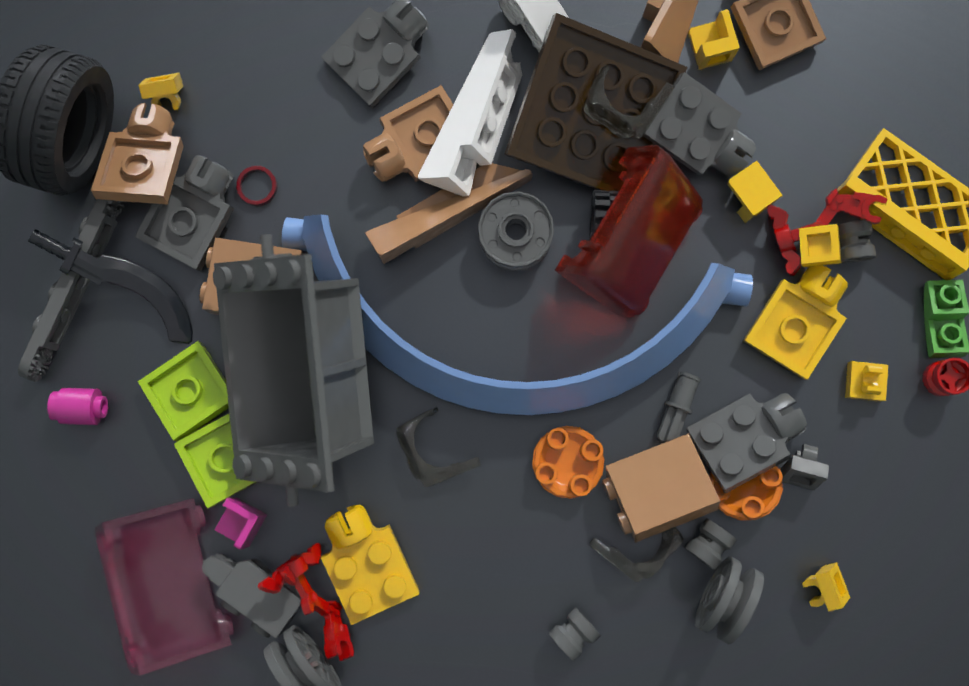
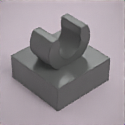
[780,444,829,490]

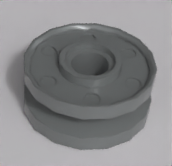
[478,191,554,271]
[695,556,764,644]
[263,625,341,686]

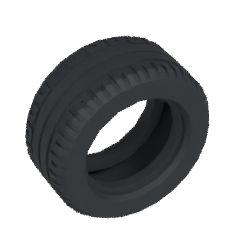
[0,44,114,196]

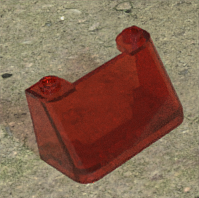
[555,145,703,318]

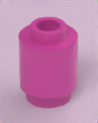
[47,388,108,425]

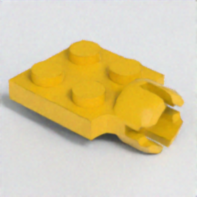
[743,265,848,380]
[321,504,420,625]

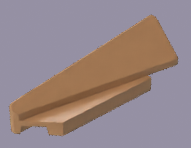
[641,0,699,63]
[365,163,533,264]

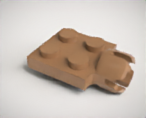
[730,0,826,71]
[363,85,453,182]
[91,103,184,205]

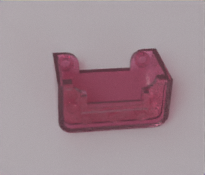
[95,498,234,676]

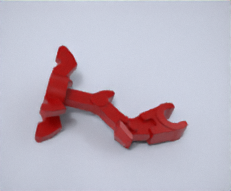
[767,189,888,276]
[258,543,354,661]

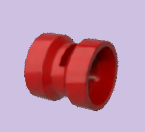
[923,357,969,397]

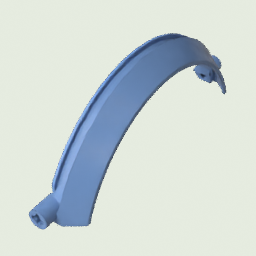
[282,215,753,415]

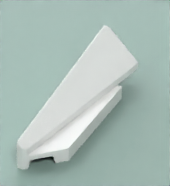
[418,29,522,197]

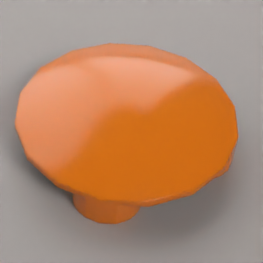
[532,426,604,499]
[709,466,783,521]

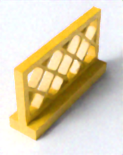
[837,128,969,280]

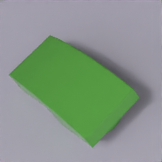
[924,280,969,358]

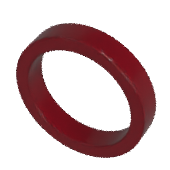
[236,166,277,206]

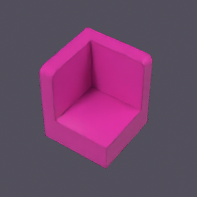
[215,497,267,550]

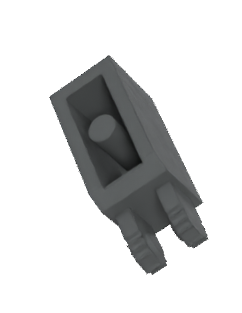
[201,554,301,638]

